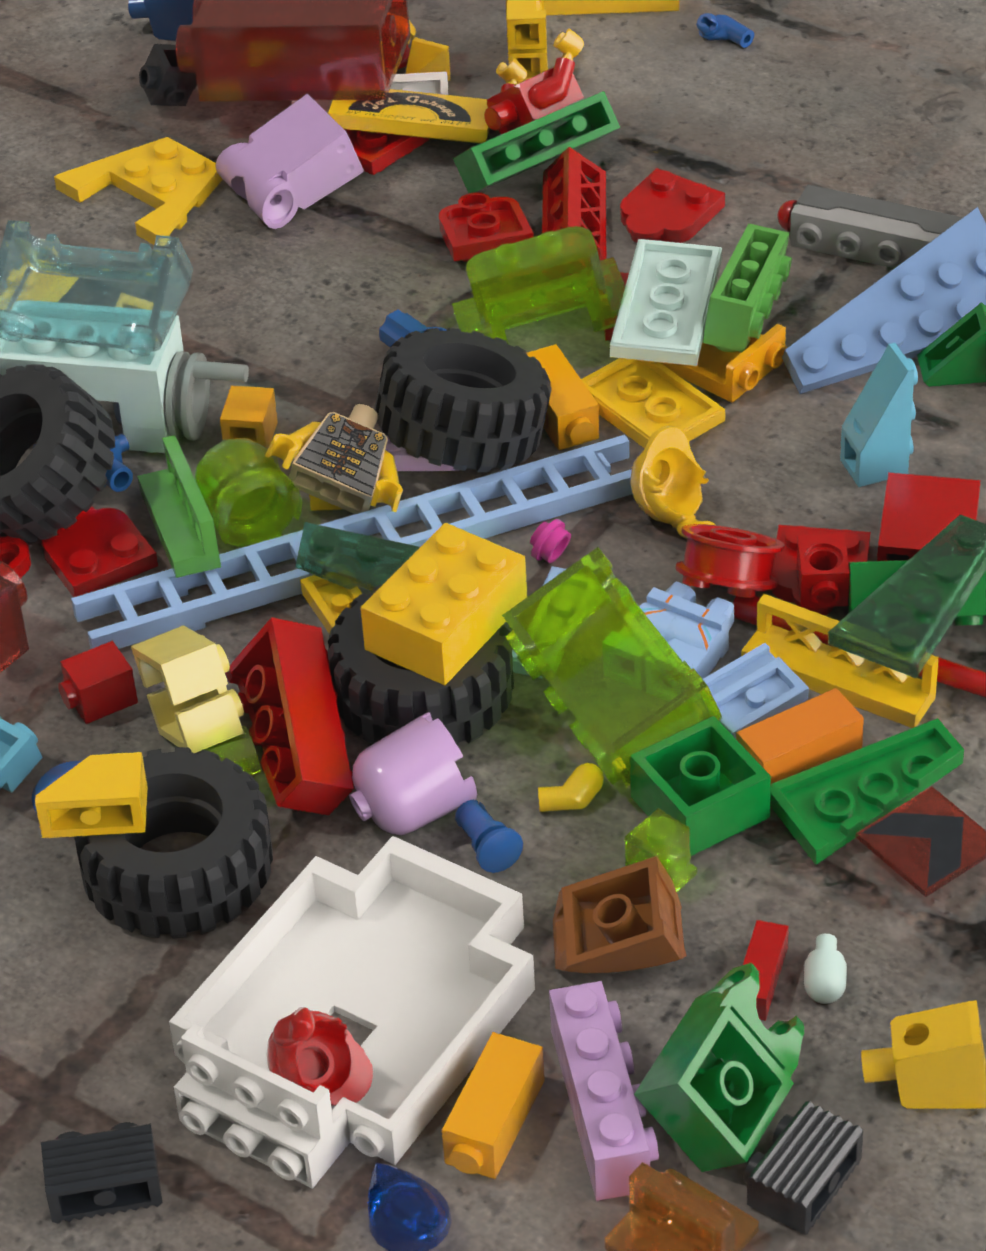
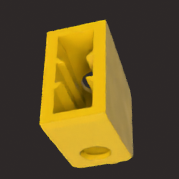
[861,1000,986,1109]

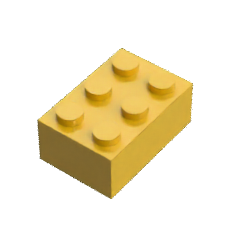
[361,523,527,686]

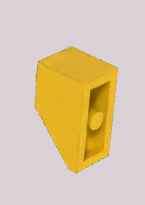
[35,752,148,838]

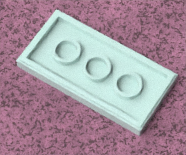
[610,239,722,366]

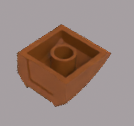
[552,856,687,973]

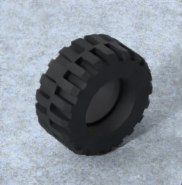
[374,328,552,472]
[0,364,115,543]
[327,583,514,746]
[74,747,273,939]

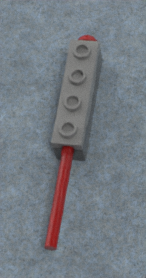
[777,184,964,269]

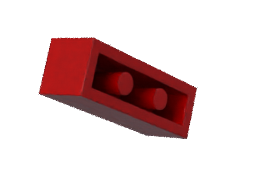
[743,920,789,1021]

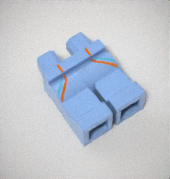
[603,581,734,709]

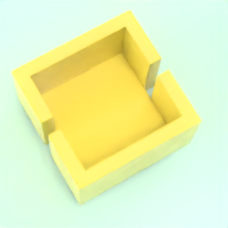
[131,625,244,753]

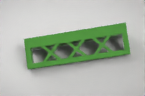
[137,435,221,578]

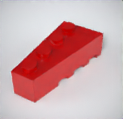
[225,617,354,815]

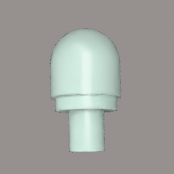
[804,934,847,1004]

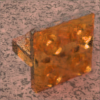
[605,1162,759,1251]

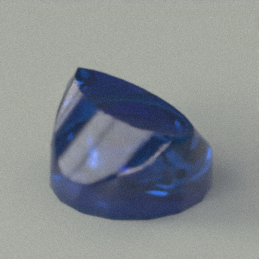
[368,1163,452,1251]

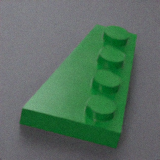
[770,718,964,865]

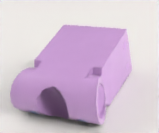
[215,94,364,229]

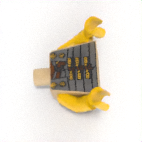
[265,404,403,514]

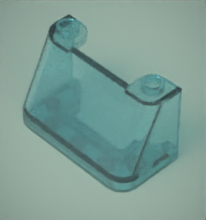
[0,220,193,356]

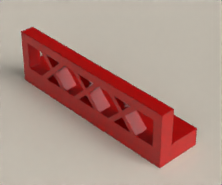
[541,147,606,278]

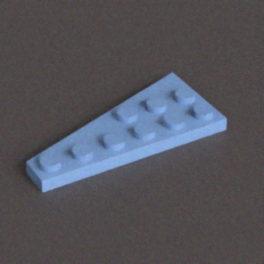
[782,207,986,394]

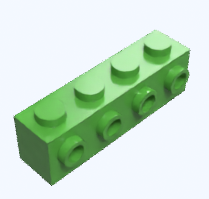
[703,223,792,352]

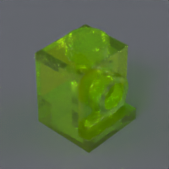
[625,808,697,892]

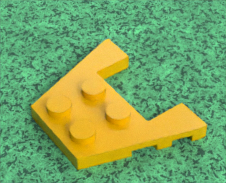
[54,137,223,250]

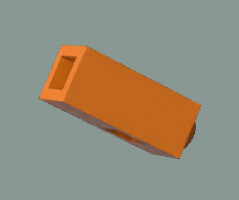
[736,688,864,784]

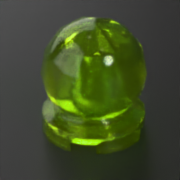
[195,438,303,548]

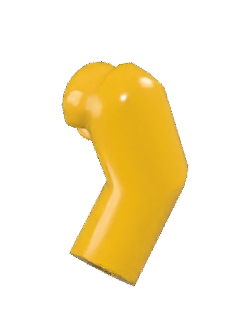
[538,763,604,812]

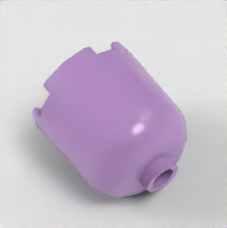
[349,712,478,835]

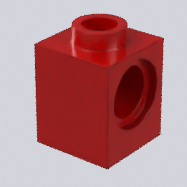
[796,532,850,608]

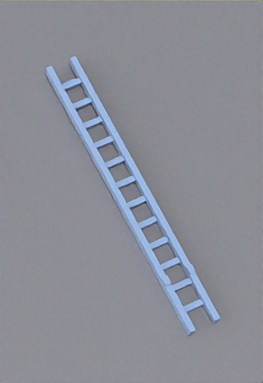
[71,435,633,649]

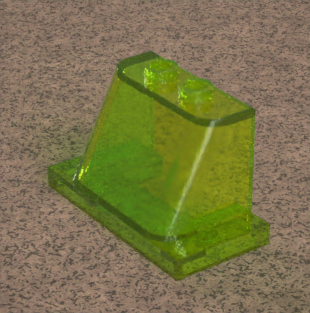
[452,226,625,344]

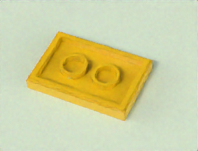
[581,358,725,449]

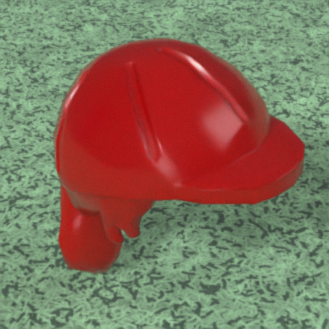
[266,1007,373,1106]

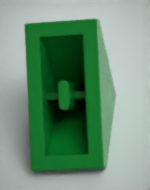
[917,302,986,387]

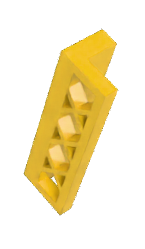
[741,594,939,728]

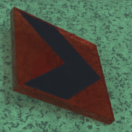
[856,786,986,897]

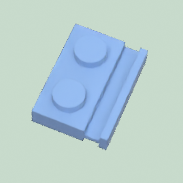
[688,643,809,739]

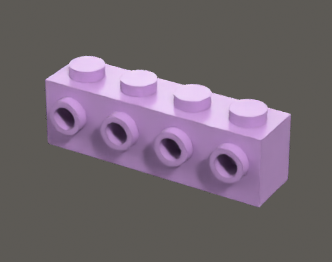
[549,981,659,1201]

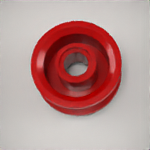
[675,524,784,598]

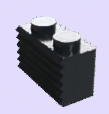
[743,1101,863,1235]
[41,1122,163,1224]

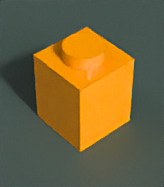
[220,385,278,456]

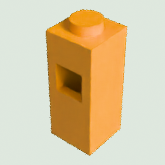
[527,344,599,450]
[442,1032,545,1179]

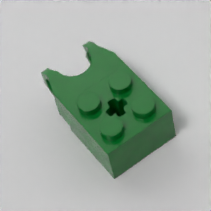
[634,963,805,1172]

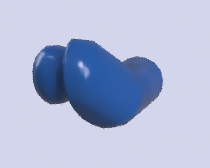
[696,13,754,48]

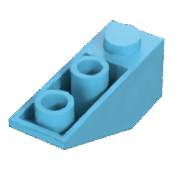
[840,343,918,487]

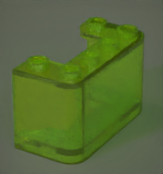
[502,547,723,787]

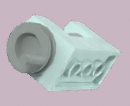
[0,302,249,453]

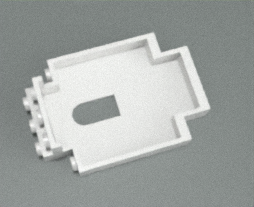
[169,836,535,1189]

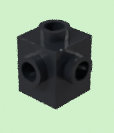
[139,44,201,106]

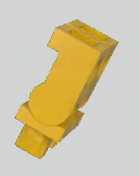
[506,0,548,82]

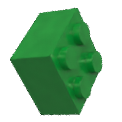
[630,716,771,858]

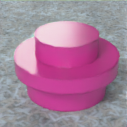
[530,519,571,563]

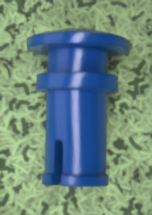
[455,799,523,873]

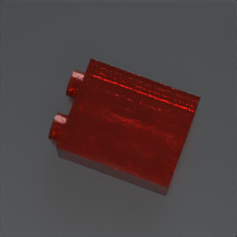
[176,0,411,101]

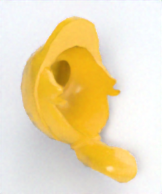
[630,426,716,539]

